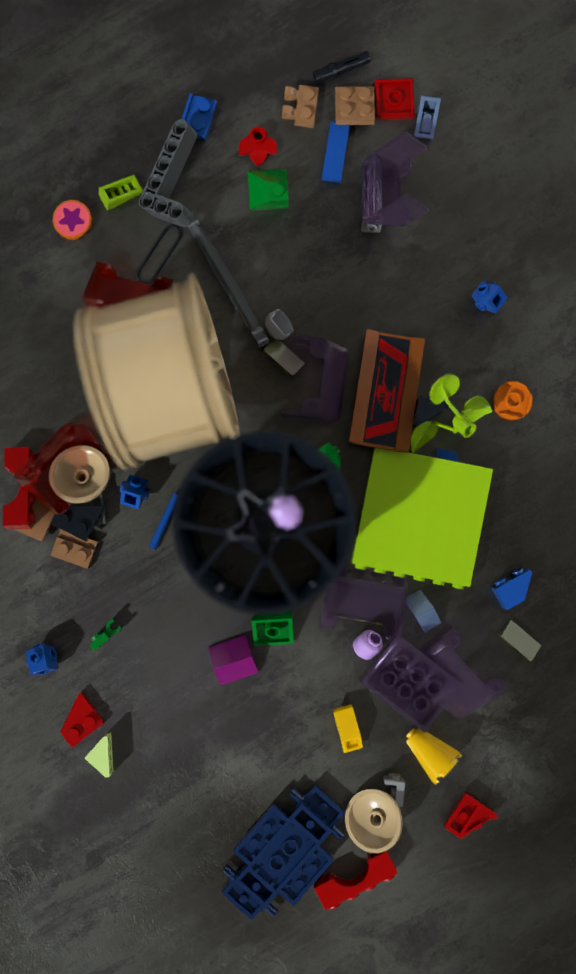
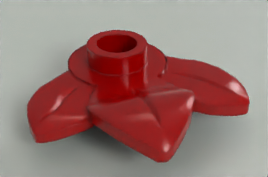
[238,126,277,166]

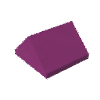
[208,635,259,685]

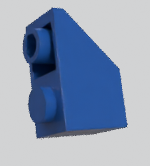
[491,568,532,610]

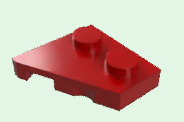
[60,692,105,748]
[443,792,499,839]

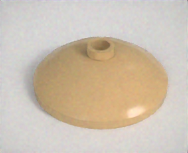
[49,445,110,503]
[345,789,402,853]

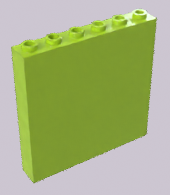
[351,448,493,589]

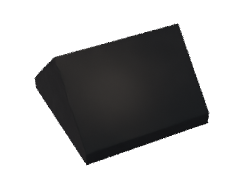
[412,396,449,430]

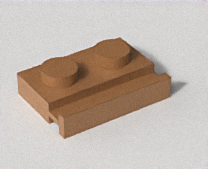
[50,529,99,569]

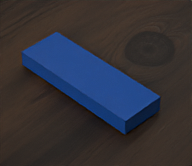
[322,121,350,183]

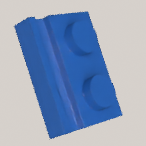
[182,93,217,141]

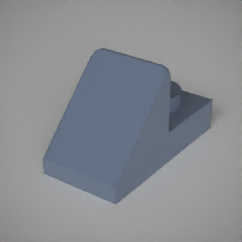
[414,95,441,139]

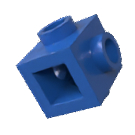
[471,280,508,313]
[120,474,150,509]
[26,643,59,675]

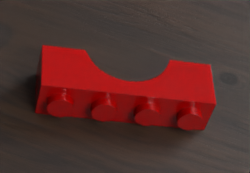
[3,447,36,530]
[314,850,398,911]

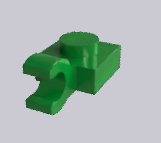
[89,618,122,651]

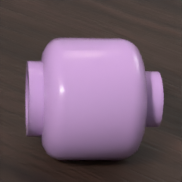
[270,494,303,529]
[353,630,383,660]

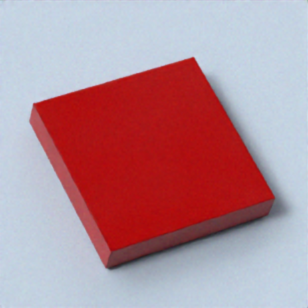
[374,78,415,120]

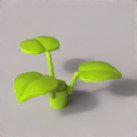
[410,374,492,453]

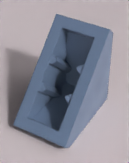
[403,589,441,633]

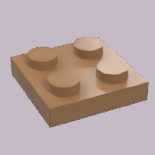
[335,87,375,125]

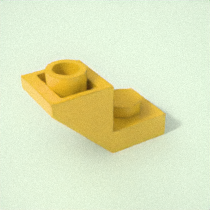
[333,704,363,753]

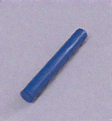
[149,493,177,550]

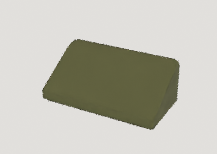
[263,339,305,378]
[498,619,541,661]

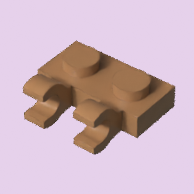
[282,85,319,128]

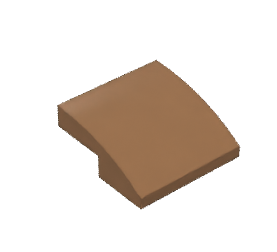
[16,493,61,541]

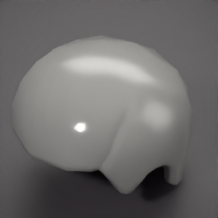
[265,309,293,340]

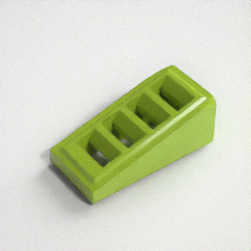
[99,175,143,211]

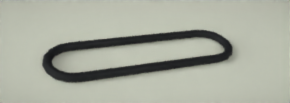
[136,225,181,285]

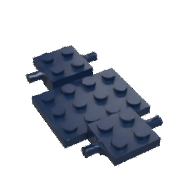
[222,784,345,920]

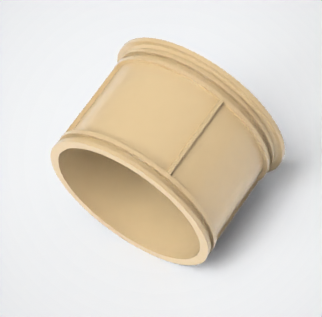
[75,273,240,470]

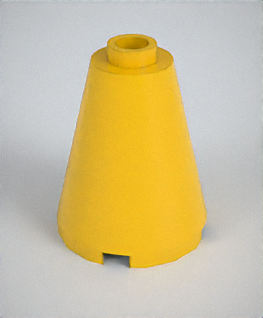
[406,727,462,784]

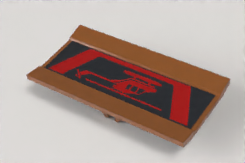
[349,329,425,453]

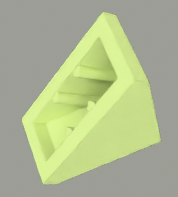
[85,732,113,777]

